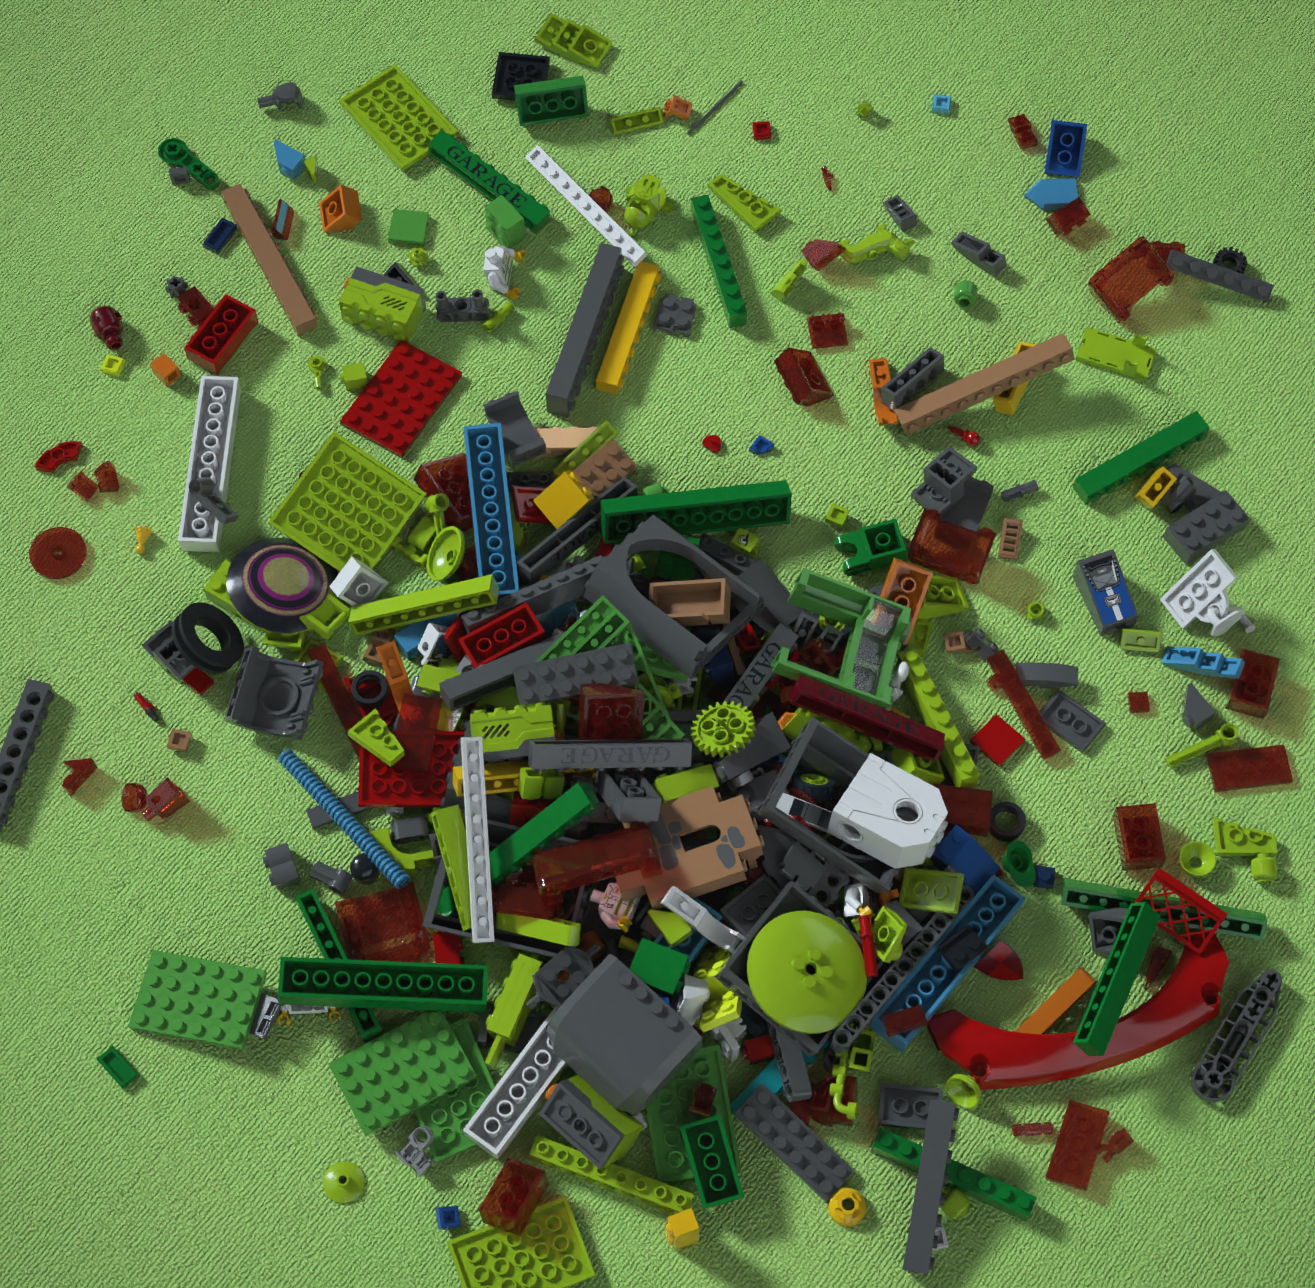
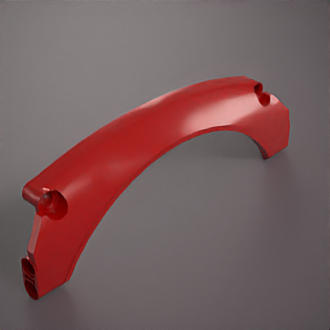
[926,932,1229,1090]

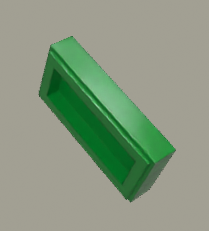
[97,1045,139,1090]

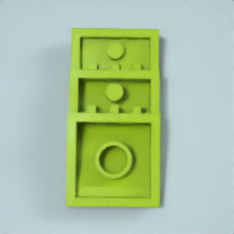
[534,13,613,69]

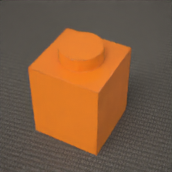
[150,353,181,387]

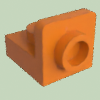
[663,95,693,121]

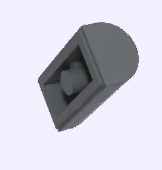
[792,611,819,654]

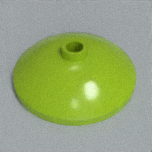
[427,526,465,582]

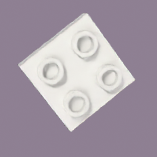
[708,1018,747,1062]

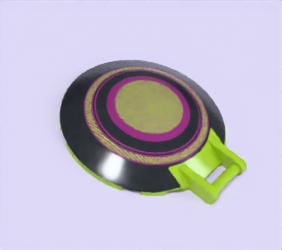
[226,538,351,639]

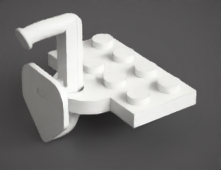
[1160,549,1256,637]

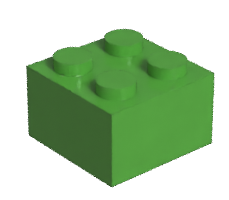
[485,195,526,248]

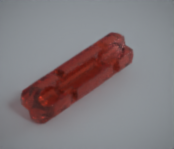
[1012,1122,1054,1137]

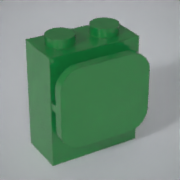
[630,938,691,998]

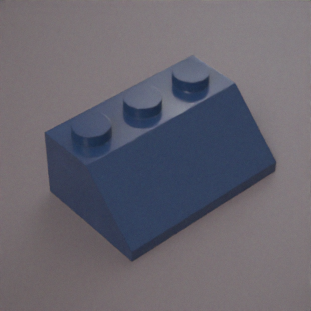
[695,624,736,690]

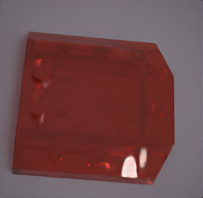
[335,881,431,962]

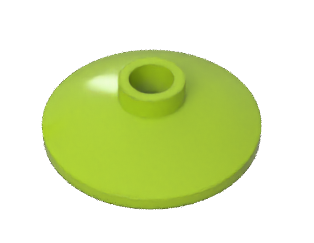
[323,1161,365,1204]

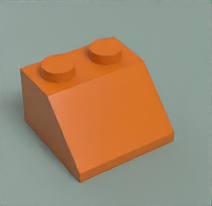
[319,185,362,233]

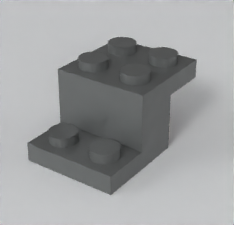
[911,446,977,518]
[142,620,196,681]

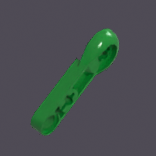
[158,138,220,190]

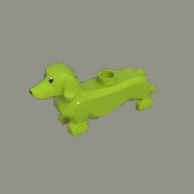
[837,223,915,264]

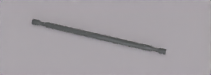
[687,80,743,135]

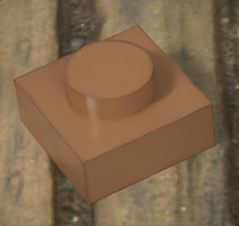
[167,728,192,753]

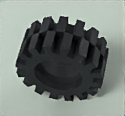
[1213,247,1247,274]

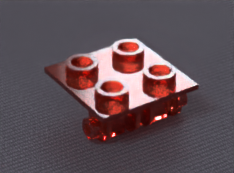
[807,312,848,349]

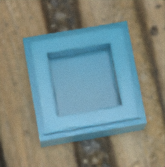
[932,94,952,114]

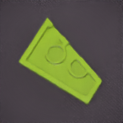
[348,708,405,767]
[1212,817,1278,856]

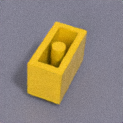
[1134,467,1177,509]

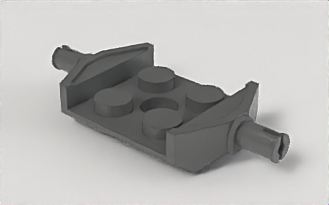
[526,943,601,1010]

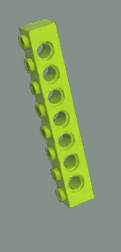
[529,1135,694,1215]

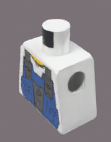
[418,623,453,665]

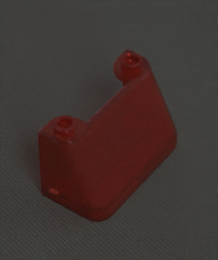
[1088,236,1175,323]
[908,508,997,585]

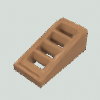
[998,518,1023,560]

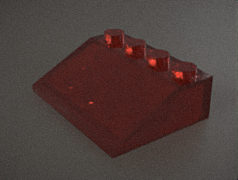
[413,453,474,532]
[577,683,645,740]

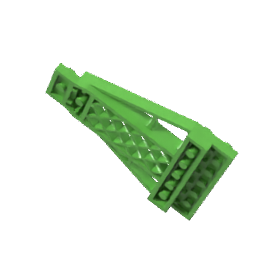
[535,595,685,739]

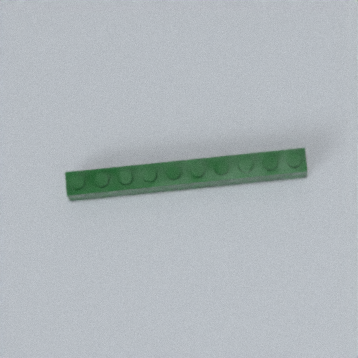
[438,782,600,919]
[1061,878,1268,940]

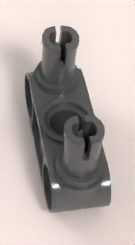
[436,289,489,322]

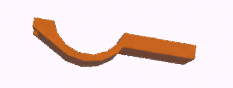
[869,358,898,426]
[376,641,425,730]

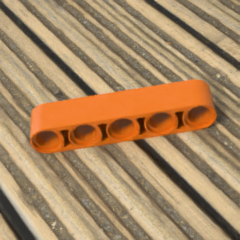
[1015,967,1097,1034]

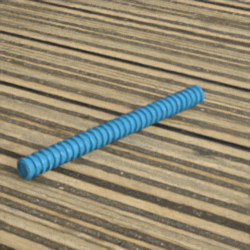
[278,749,410,889]

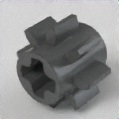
[165,276,189,299]

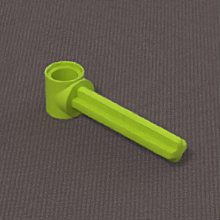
[424,493,449,536]
[1166,723,1238,768]

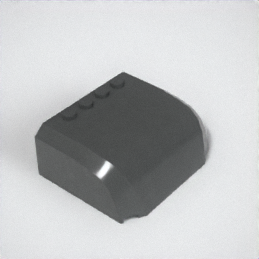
[546,954,702,1116]

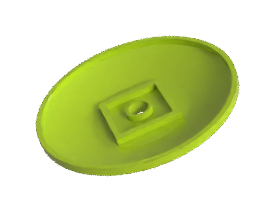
[747,911,867,1034]

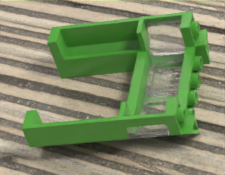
[770,568,912,711]

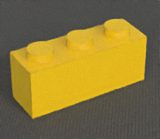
[665,1208,699,1250]

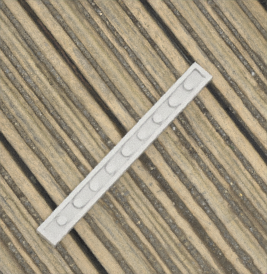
[525,145,648,267]
[461,737,494,943]

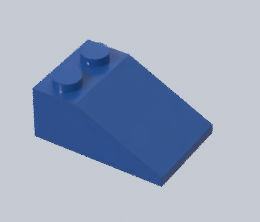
[1044,120,1087,177]
[931,825,1000,897]

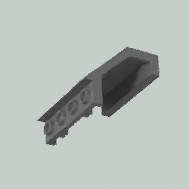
[224,646,324,740]

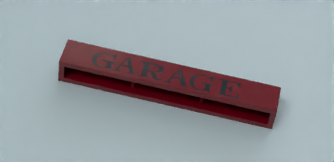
[791,675,945,762]

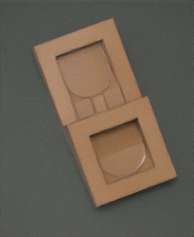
[363,628,396,667]
[943,631,981,653]

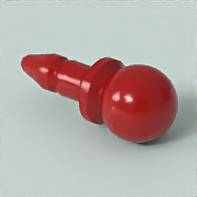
[948,426,980,446]

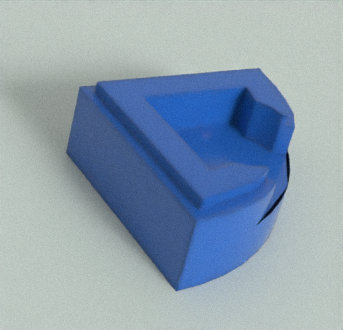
[749,435,775,454]

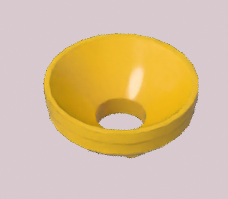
[828,1188,867,1227]

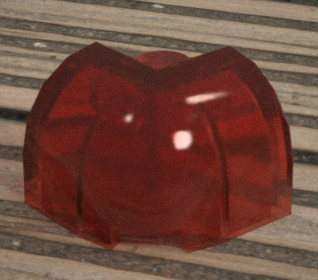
[808,1075,858,1127]

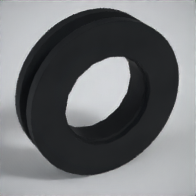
[172,602,244,674]

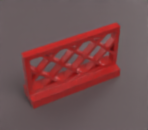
[1134,867,1228,955]

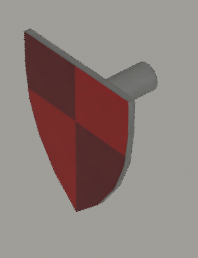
[974,940,1023,981]

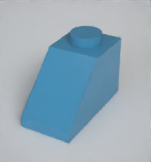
[274,140,306,180]

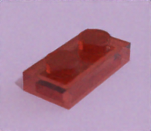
[881,1004,928,1037]

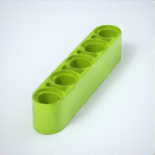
[495,906,581,946]

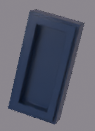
[202,218,238,254]

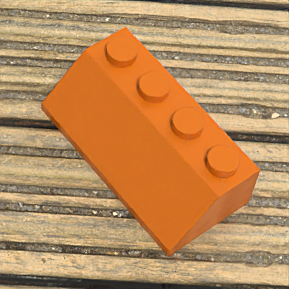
[871,558,933,645]

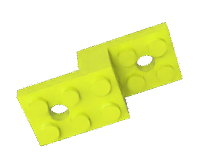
[693,945,743,1033]

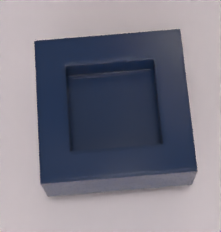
[1033,866,1055,889]

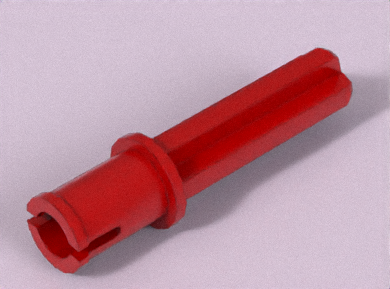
[858,915,878,977]

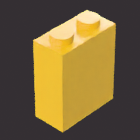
[533,470,595,529]

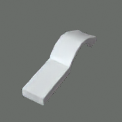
[661,886,745,954]

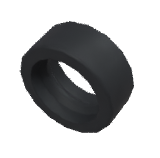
[351,670,389,709]
[987,802,1026,842]

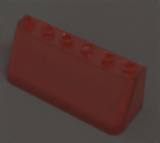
[532,823,663,907]

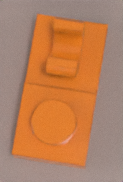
[875,889,899,908]

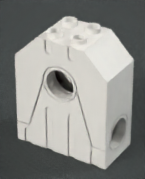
[827,753,948,869]

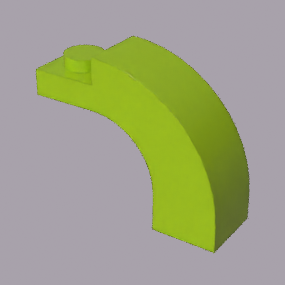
[369,828,435,876]
[848,1009,876,1072]

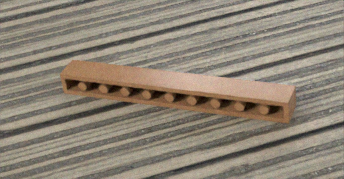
[221,183,318,336]
[894,333,1075,436]

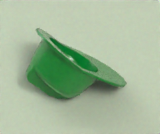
[1002,841,1036,888]

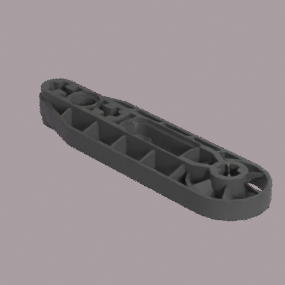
[1191,970,1282,1103]

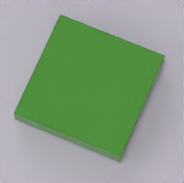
[388,209,429,246]

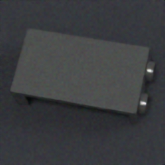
[484,391,546,467]
[934,476,994,550]

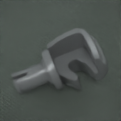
[257,82,304,110]

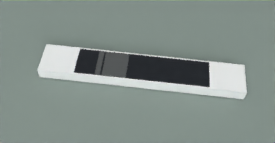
[776,793,832,834]

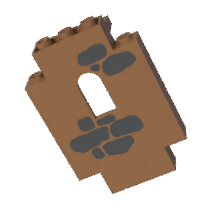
[604,786,765,910]

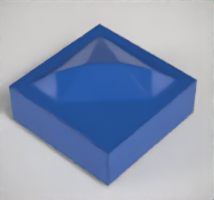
[436,1206,461,1230]

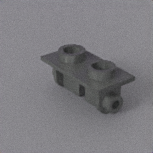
[963,626,1000,664]

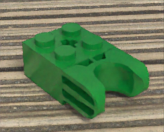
[834,519,907,576]

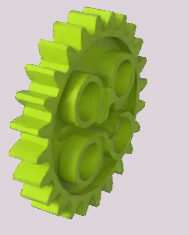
[691,701,756,758]

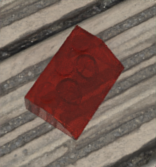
[774,347,834,406]
[492,879,564,920]

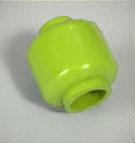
[1251,853,1278,883]
[939,1187,970,1219]

